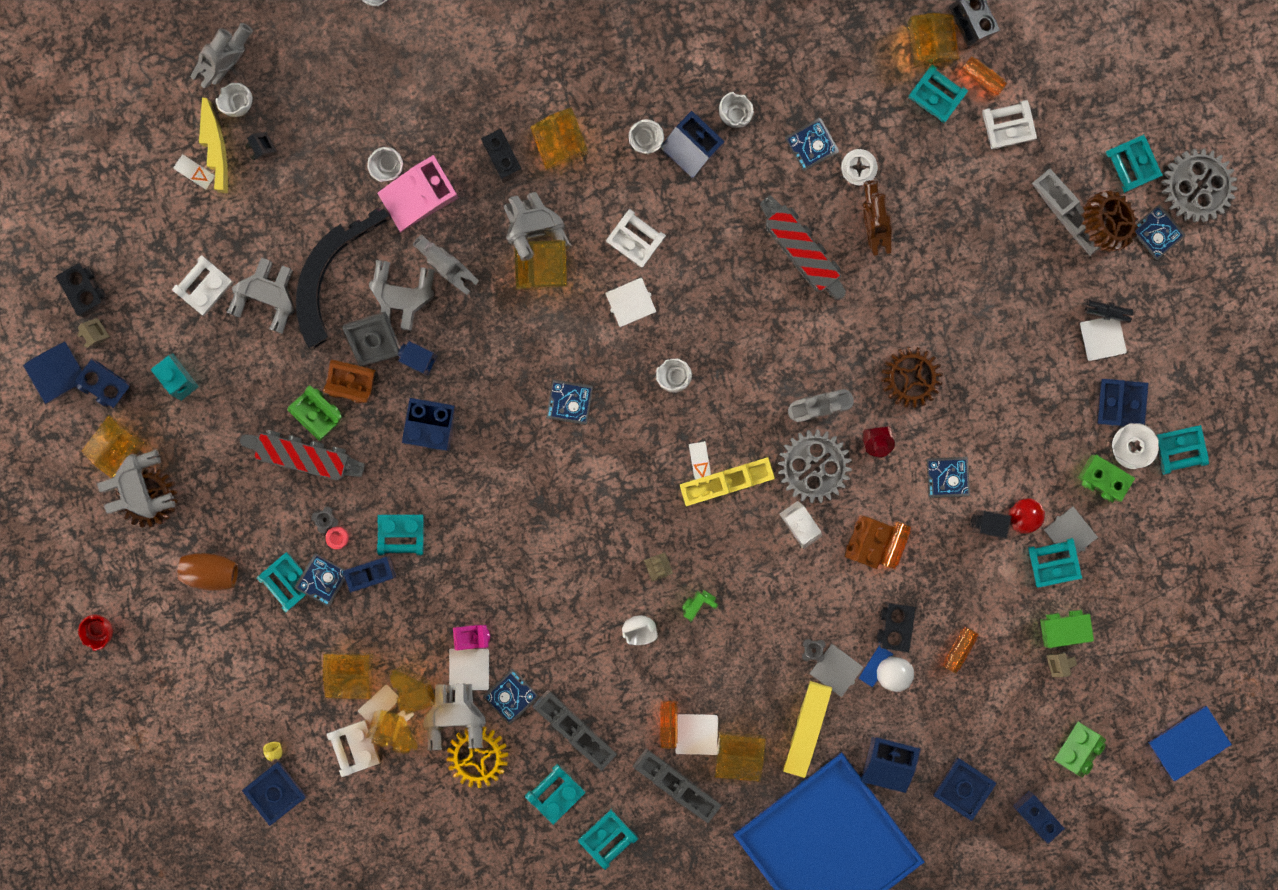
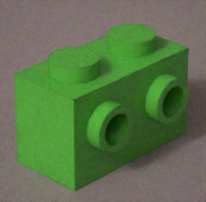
[1078,455,1135,503]
[1040,609,1094,648]

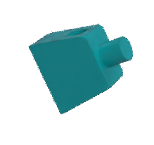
[151,353,199,401]

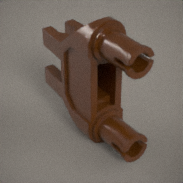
[862,180,892,256]

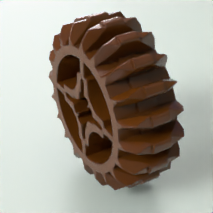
[1081,190,1139,252]
[881,347,943,408]
[115,467,178,528]

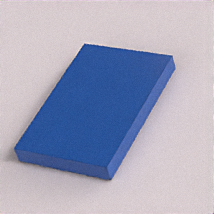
[1148,706,1232,782]

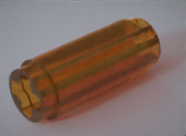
[962,56,1007,96]
[881,522,911,570]
[942,627,979,674]
[660,701,678,749]

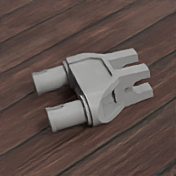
[190,23,253,88]
[504,192,572,261]
[413,235,479,295]
[227,258,295,334]
[369,260,435,331]
[788,389,854,422]
[97,449,175,518]
[423,683,486,751]

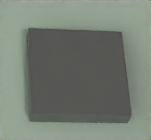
[342,311,401,367]

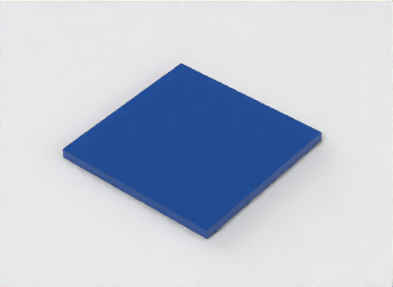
[733,752,925,890]

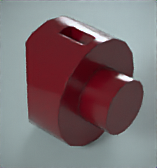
[862,426,895,458]

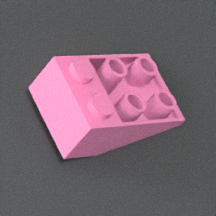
[377,155,459,232]

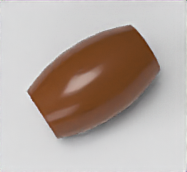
[177,553,238,591]

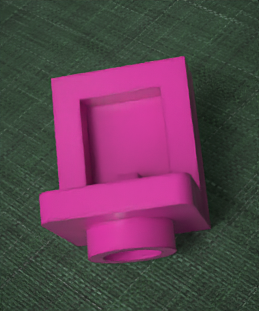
[453,625,490,650]

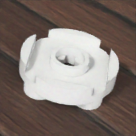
[1112,423,1159,469]

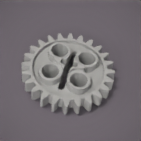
[1161,148,1237,223]
[777,430,852,503]

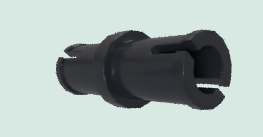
[1084,299,1133,323]

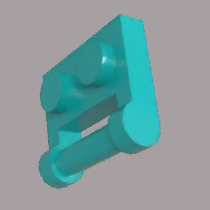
[908,64,969,123]
[1106,135,1163,193]
[1156,425,1209,475]
[377,515,424,556]
[1028,538,1082,588]
[256,552,306,613]
[525,764,586,825]
[578,809,639,870]

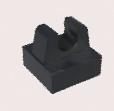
[245,132,277,160]

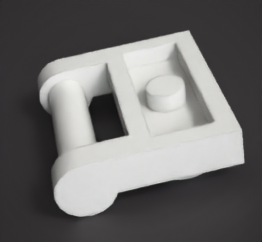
[982,100,1037,150]
[606,209,666,268]
[172,255,233,316]
[327,720,381,777]

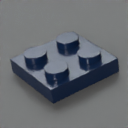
[933,757,997,821]
[241,761,307,826]

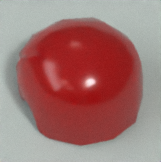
[1008,498,1045,534]
[78,614,114,651]

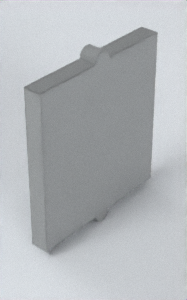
[1043,506,1098,558]
[809,643,864,697]

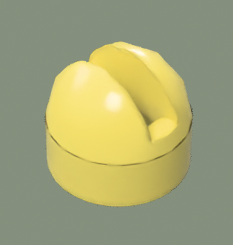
[263,742,282,762]

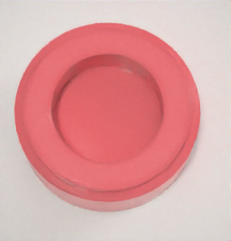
[325,527,349,549]

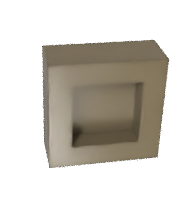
[77,318,110,348]
[644,552,673,582]
[1046,653,1077,677]

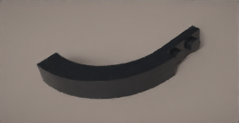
[296,208,391,350]

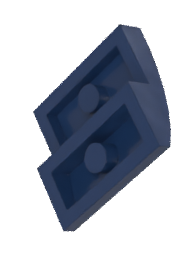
[23,342,88,405]
[1098,379,1149,427]

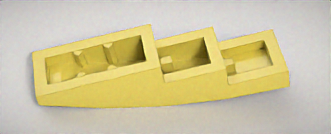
[199,98,228,193]
[680,457,776,506]
[783,681,832,778]

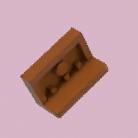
[323,359,376,403]
[844,515,893,569]

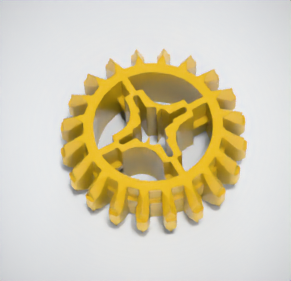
[447,726,509,788]

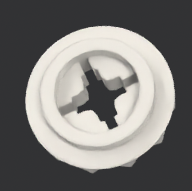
[841,149,878,186]

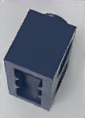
[398,341,438,376]
[75,358,130,408]
[343,556,396,593]
[1013,791,1065,844]

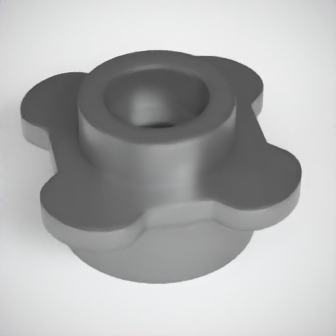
[311,507,338,533]
[802,639,826,662]

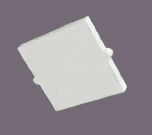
[605,277,656,327]

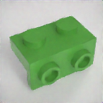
[287,385,342,441]
[682,590,718,621]
[1054,722,1106,778]

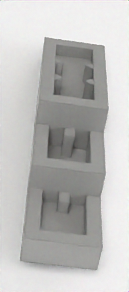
[1032,169,1100,256]

